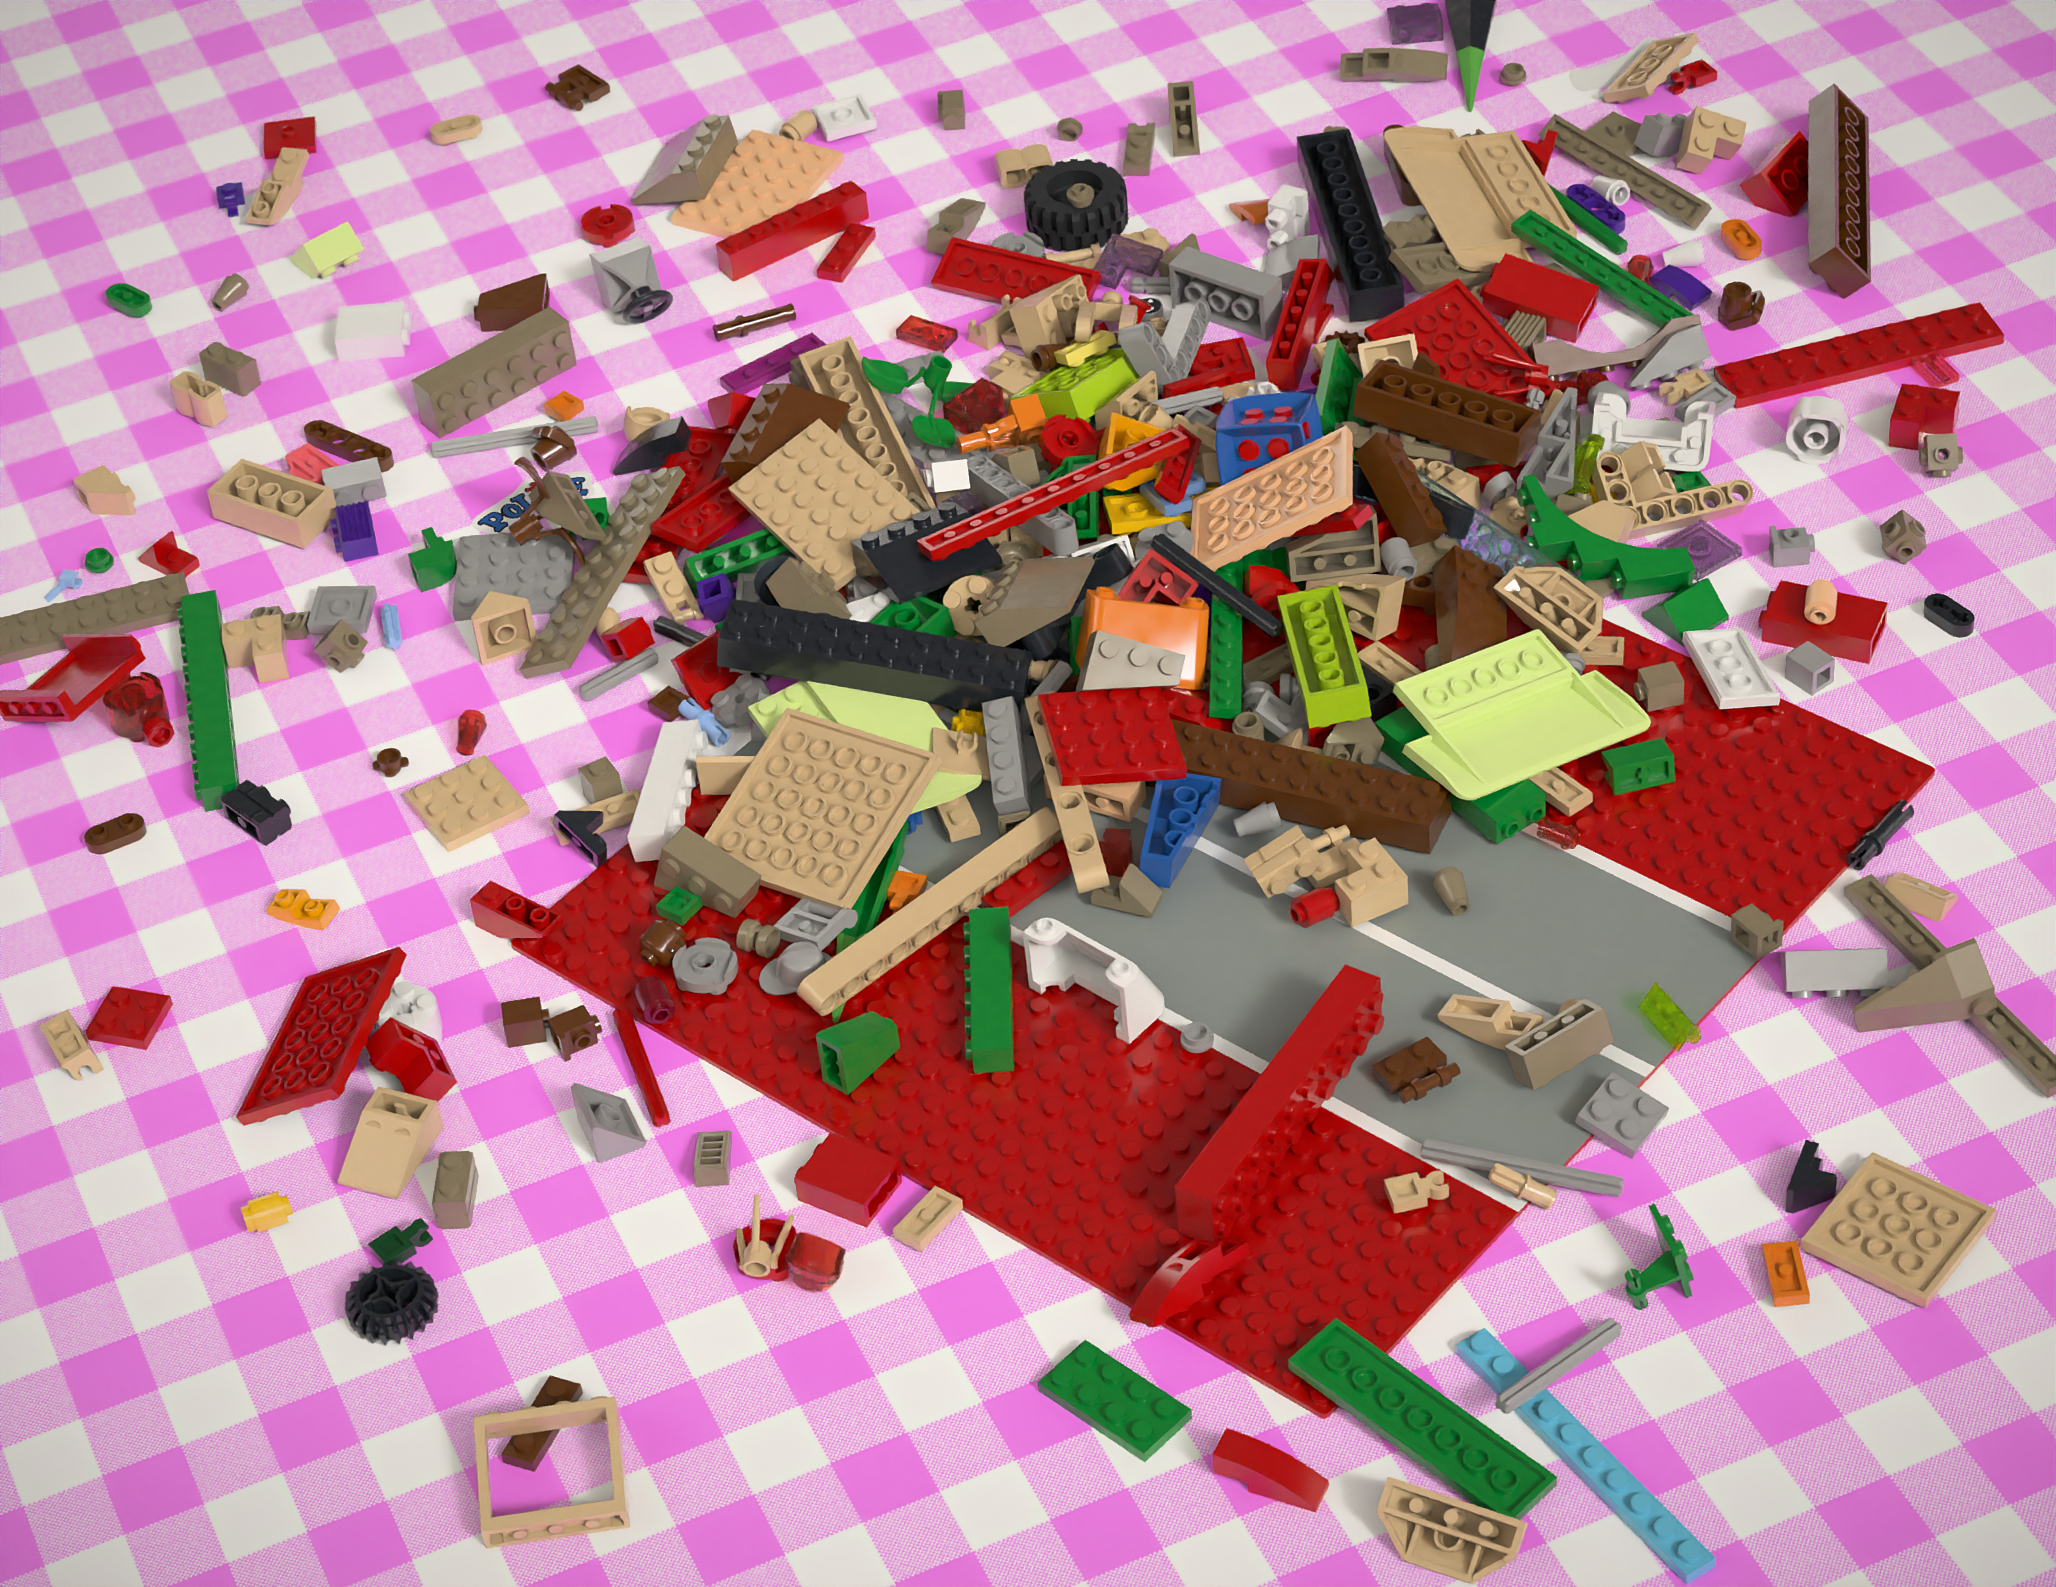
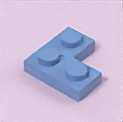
[1140,469,1206,517]

